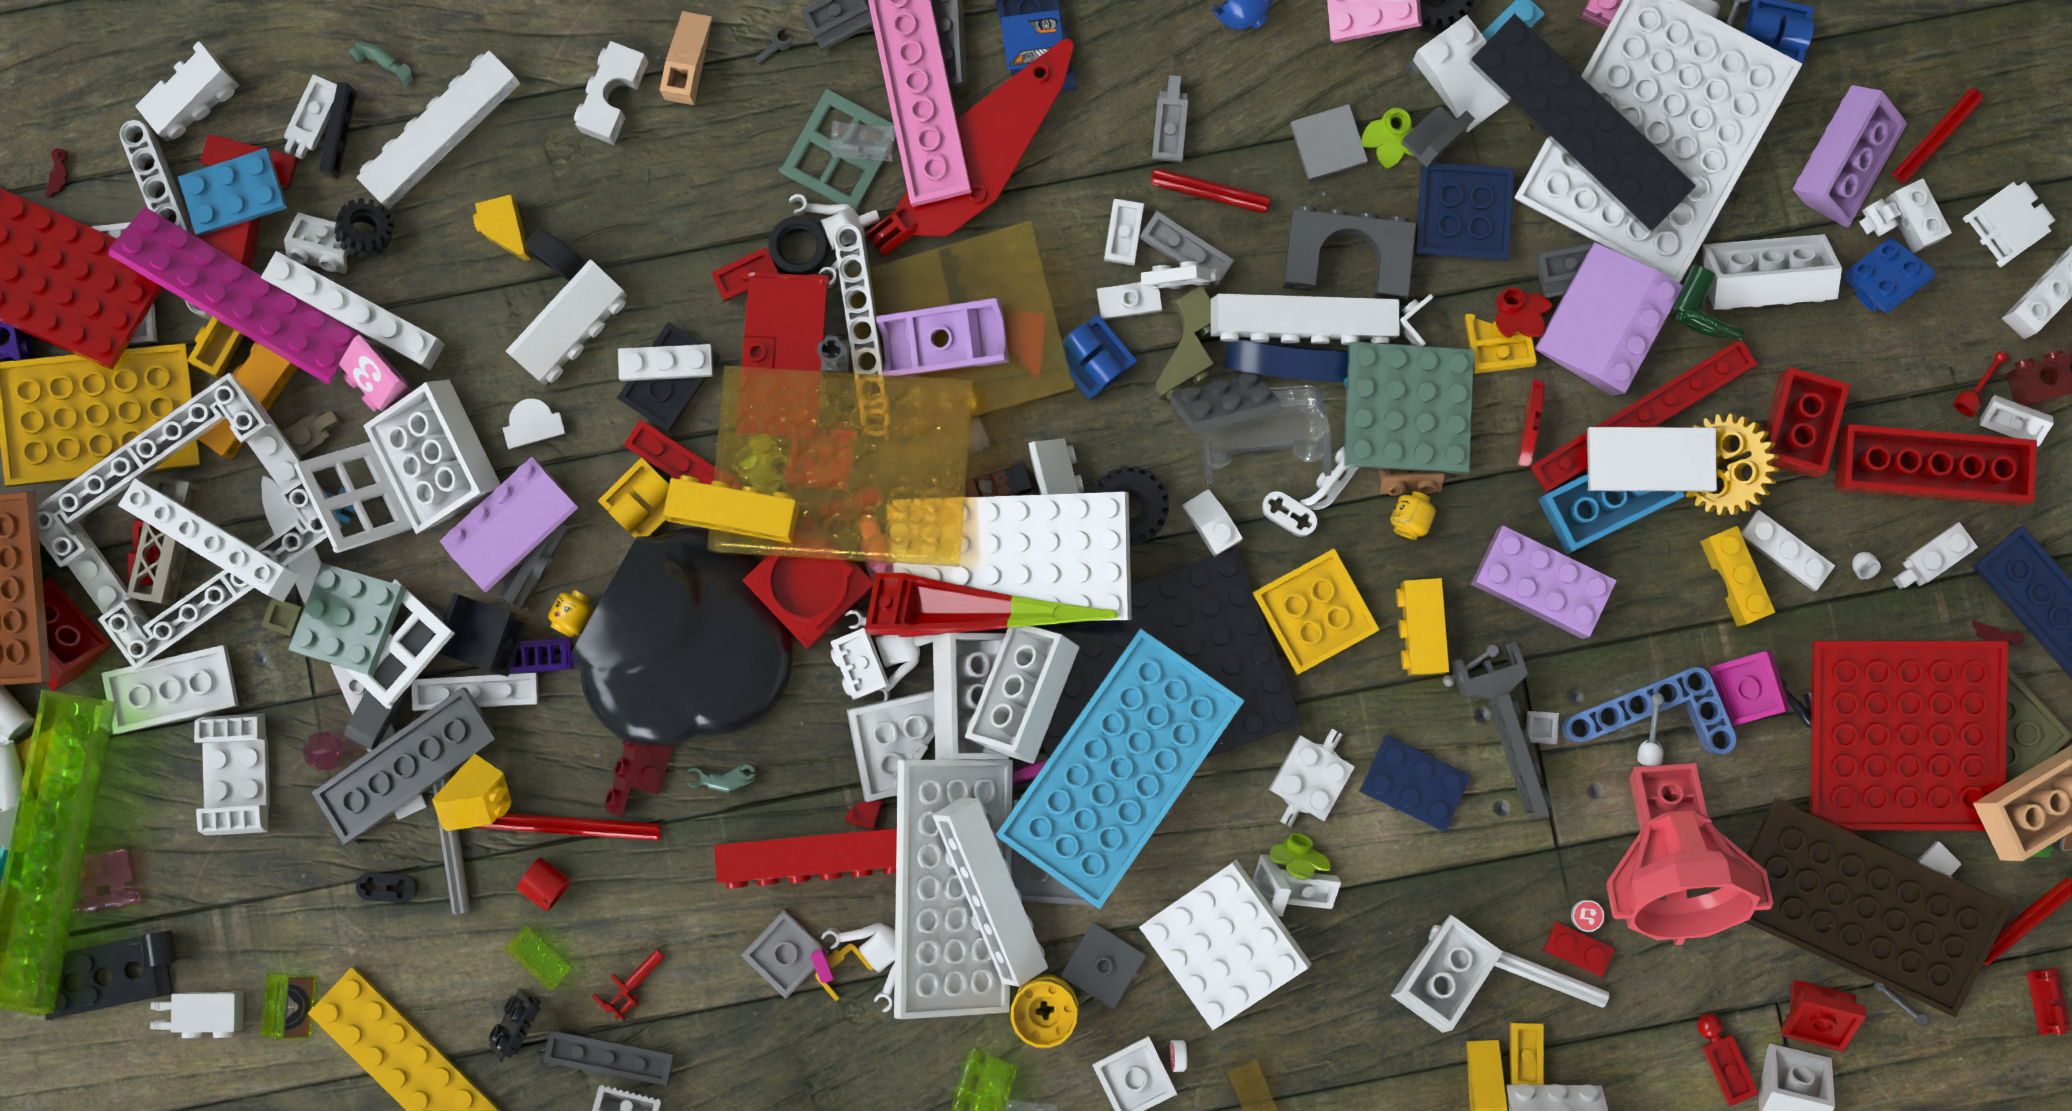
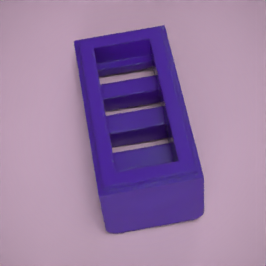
[509,638,573,674]

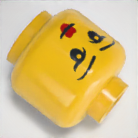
[548,590,594,638]

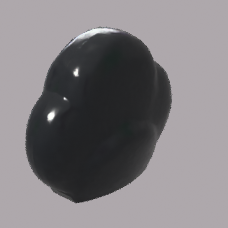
[570,527,792,747]

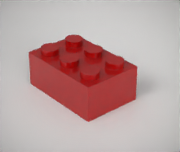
[1764,367,1850,478]

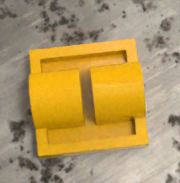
[598,457,669,539]

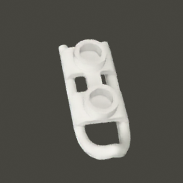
[1300,447,1359,510]

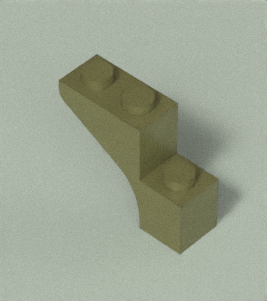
[1155,285,1213,400]

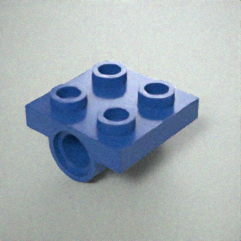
[1744,0,1814,68]
[1843,237,1935,314]
[1050,314,1137,402]

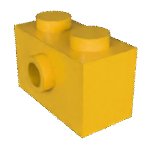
[187,316,245,379]

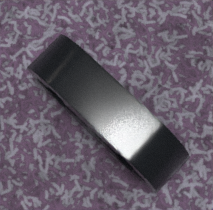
[356,872,418,903]

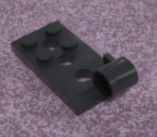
[36,930,177,1020]

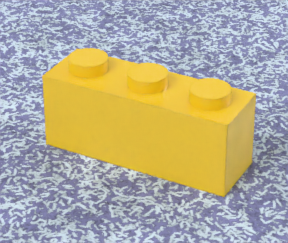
[1396,578,1449,676]

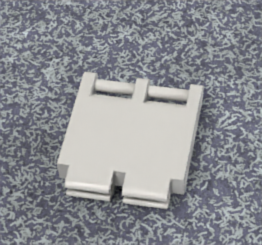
[1962,181,2055,267]

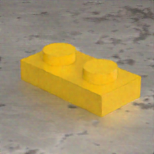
[1510,1022,1544,1085]

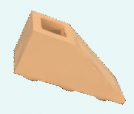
[660,11,713,105]

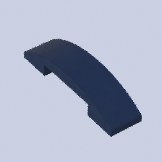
[1225,337,1348,382]

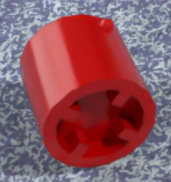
[516,857,572,912]

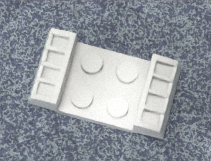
[194,713,270,836]

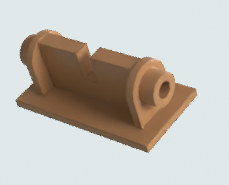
[1378,468,1444,496]

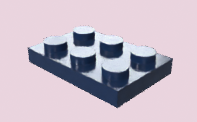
[1359,735,1472,832]

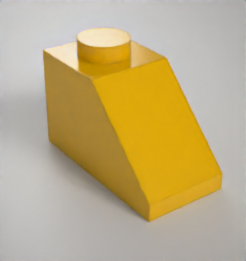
[473,194,531,261]

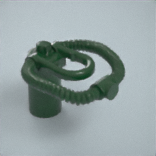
[1673,265,1745,342]

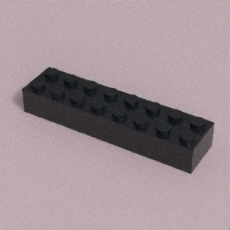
[1469,13,1696,234]

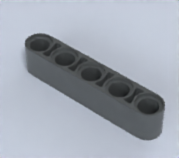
[344,603,446,750]

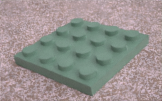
[1343,342,1474,474]

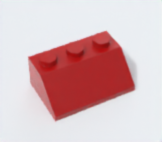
[43,578,112,692]

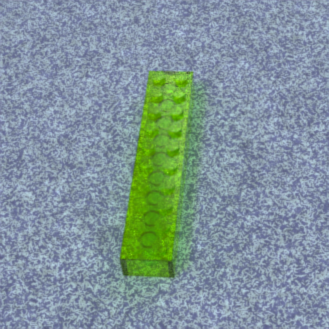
[0,689,116,1016]

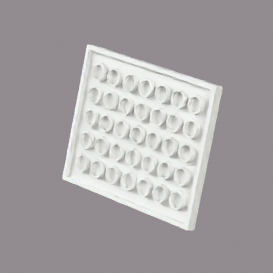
[1514,0,1802,283]

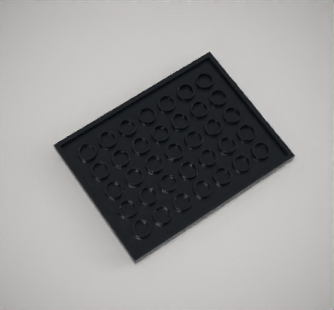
[1003,549,1302,759]

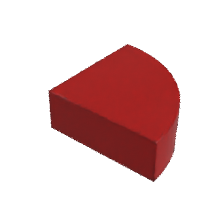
[844,799,883,830]

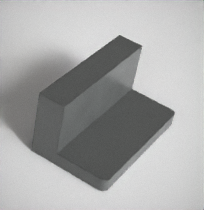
[1401,106,1475,168]

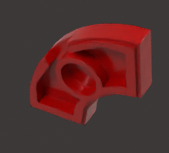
[1518,379,1545,467]

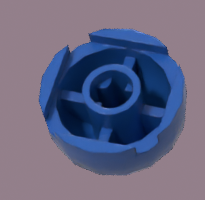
[1211,0,1272,30]

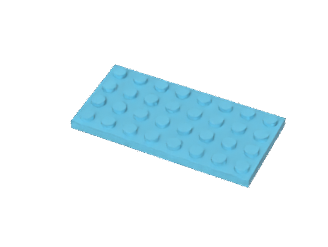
[995,628,1244,910]

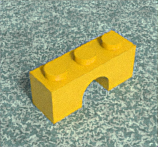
[1700,526,1775,627]

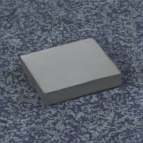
[1290,104,1368,181]
[741,909,830,999]

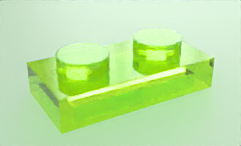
[505,925,574,991]

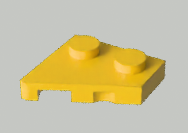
[1464,314,1536,374]

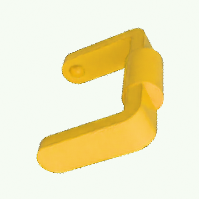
[815,943,874,1001]

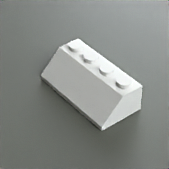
[1702,234,1842,310]
[506,259,628,386]
[1028,438,1085,495]
[965,626,1079,764]
[933,633,1009,760]

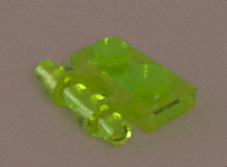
[951,1048,1018,1111]

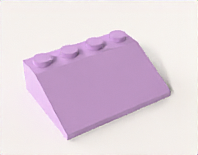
[1535,242,1683,396]

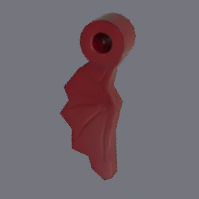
[44,148,69,198]
[1972,620,2024,645]

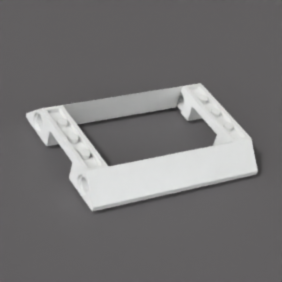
[36,373,341,670]

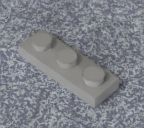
[1140,211,1234,288]

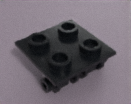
[489,989,541,1062]

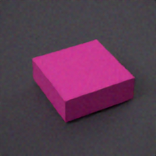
[810,947,835,984]

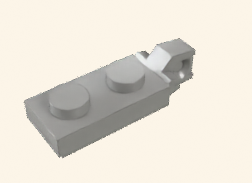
[1152,75,1188,163]

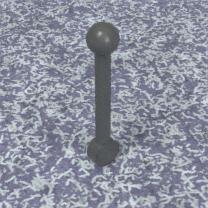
[1874,982,1929,1026]

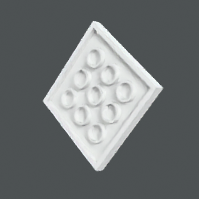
[1139,859,1312,1030]

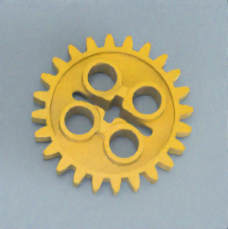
[1685,414,1779,515]

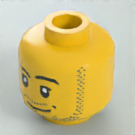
[1390,491,1436,540]

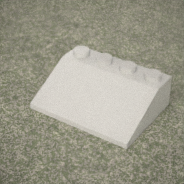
[363,380,501,534]

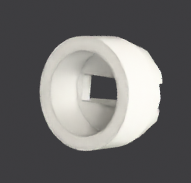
[1852,552,1881,579]

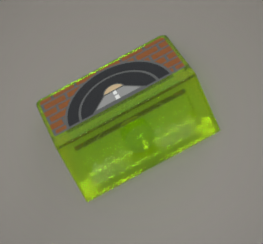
[260,973,316,1039]

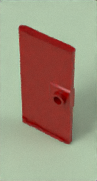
[736,272,829,441]

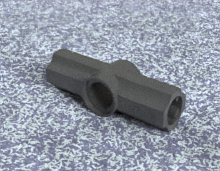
[817,336,852,378]
[498,524,569,609]

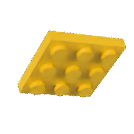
[1253,549,1380,675]

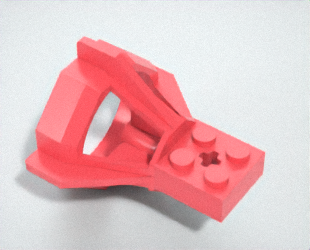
[1606,763,1773,945]

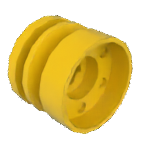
[1011,974,1078,1048]

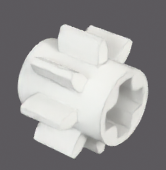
[1860,198,1902,237]

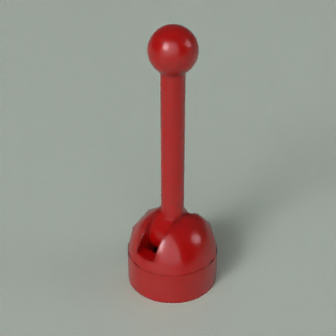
[1953,351,2008,417]

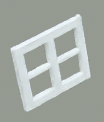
[294,442,412,553]
[345,579,455,709]

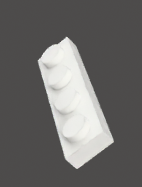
[412,673,539,711]

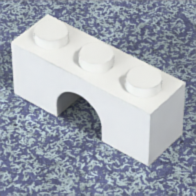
[574,41,649,145]

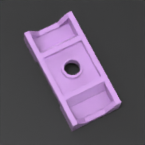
[876,298,1009,380]

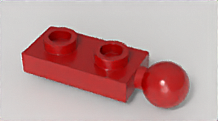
[1697,1013,1759,1107]

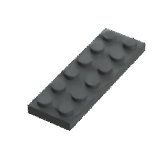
[311,687,499,845]

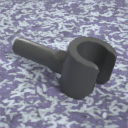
[754,27,792,64]

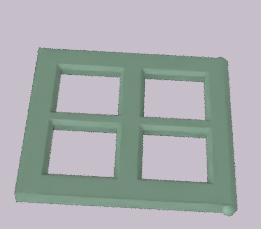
[779,88,897,212]

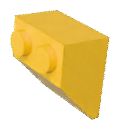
[432,753,512,831]

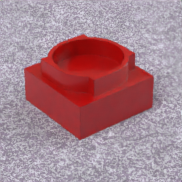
[742,516,874,651]

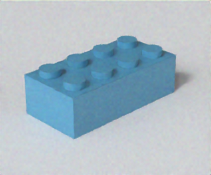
[1538,474,1685,555]

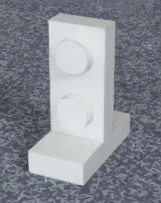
[1252,855,1341,916]

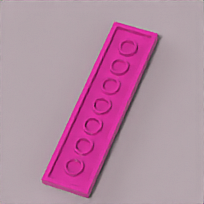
[108,206,362,384]

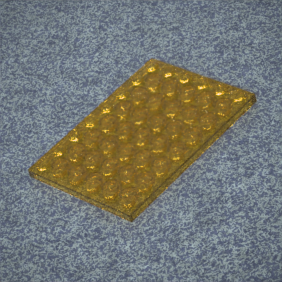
[707,366,974,567]

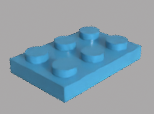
[178,148,287,237]

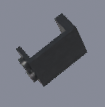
[438,593,529,677]

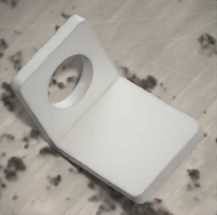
[1399,294,1433,346]

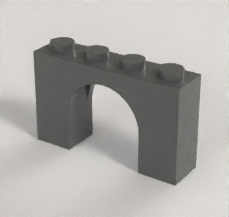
[1283,206,1416,302]

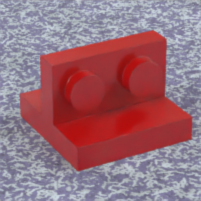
[1781,979,1866,1052]

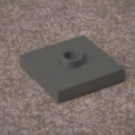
[1060,922,1147,1009]

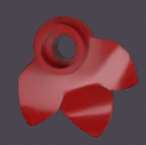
[1495,287,1552,338]

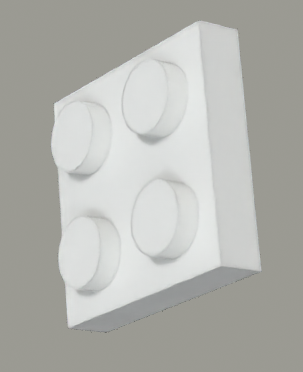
[1092,1036,1177,1111]

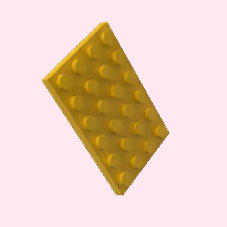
[0,343,201,487]

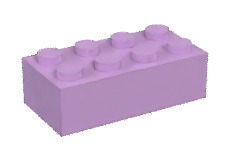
[1470,526,1617,639]

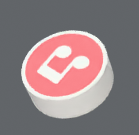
[1571,900,1604,932]
[1170,1040,1187,1072]

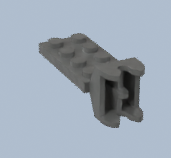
[1451,642,1551,819]

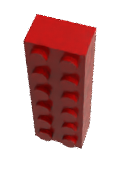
[1834,424,2037,506]
[714,828,897,889]

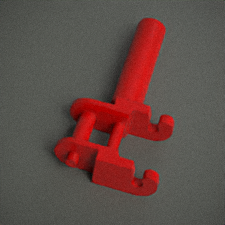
[592,948,665,1021]

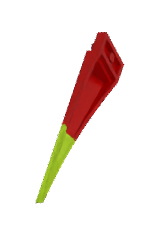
[865,573,1119,638]

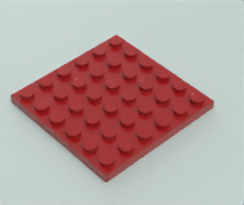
[1810,640,2008,831]

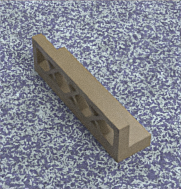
[126,476,202,606]

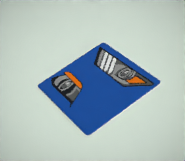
[1001,10,1063,70]

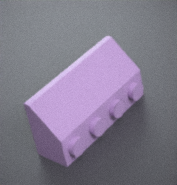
[1793,85,1908,227]
[440,457,578,593]

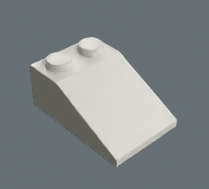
[1413,15,1509,132]
[1391,915,1503,1033]

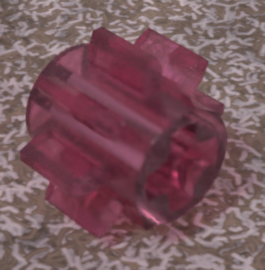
[303,732,343,771]

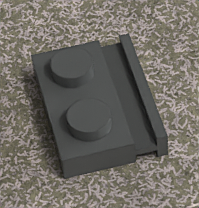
[801,0,873,52]
[1535,242,1598,298]

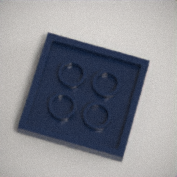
[1415,163,1514,261]

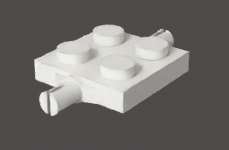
[1268,729,1355,828]

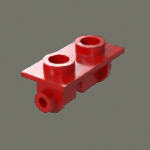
[2026,967,2071,1035]

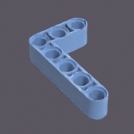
[1562,667,1737,755]

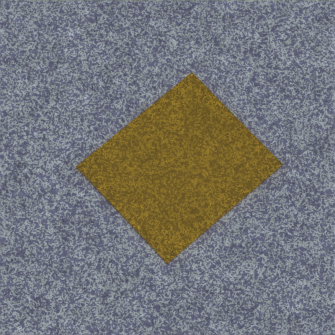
[839,221,1074,443]

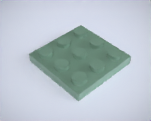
[288,563,406,677]

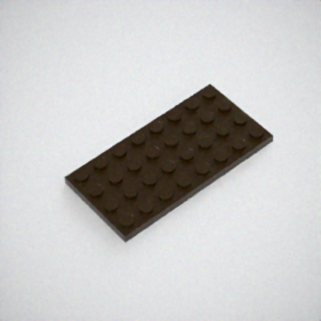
[1745,797,2013,1018]

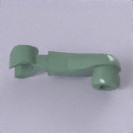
[348,41,413,87]
[686,764,756,793]

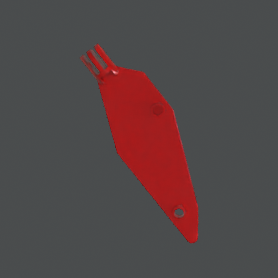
[865,39,1074,258]

